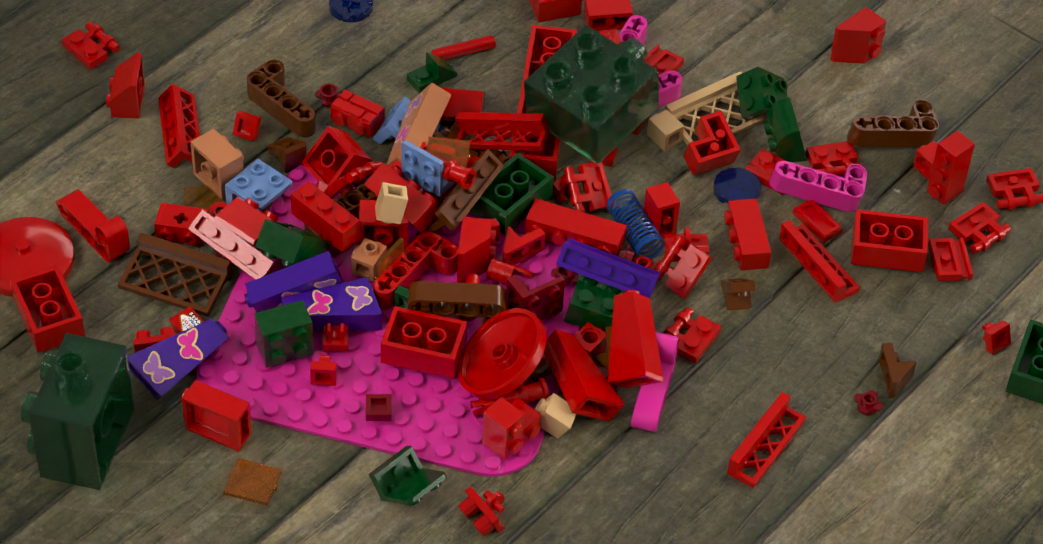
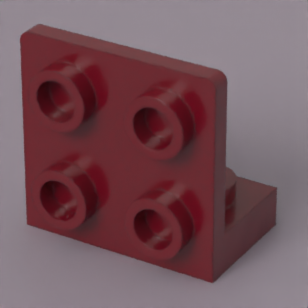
[506,275,565,321]

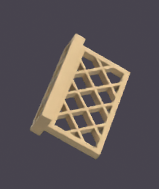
[665,71,767,146]

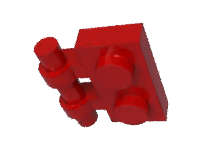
[61,21,120,70]
[805,141,862,176]
[325,161,382,197]
[564,161,614,213]
[986,168,1043,210]
[948,202,1011,254]
[655,235,712,299]
[663,307,721,364]

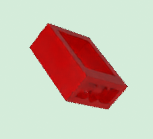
[181,380,252,452]

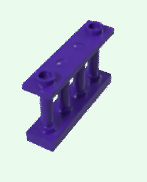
[556,238,660,298]

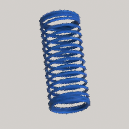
[606,189,664,259]

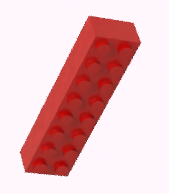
[510,25,577,181]

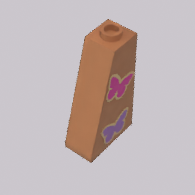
[386,83,451,166]

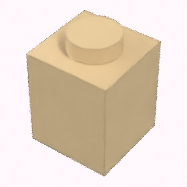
[647,109,684,151]
[375,182,408,224]
[535,393,576,438]

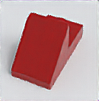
[503,227,546,265]

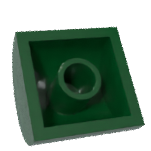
[763,97,807,162]

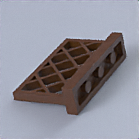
[415,149,504,237]
[118,233,233,317]

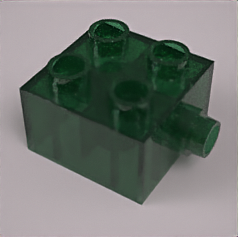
[524,25,659,164]
[21,333,135,490]

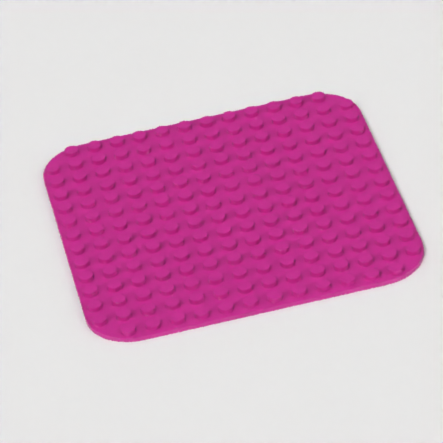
[197,164,581,477]

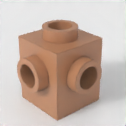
[351,238,389,282]

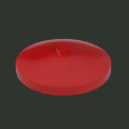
[0,217,75,297]
[458,308,547,400]

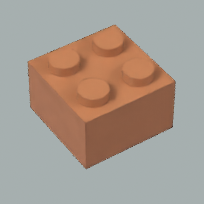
[191,128,244,201]

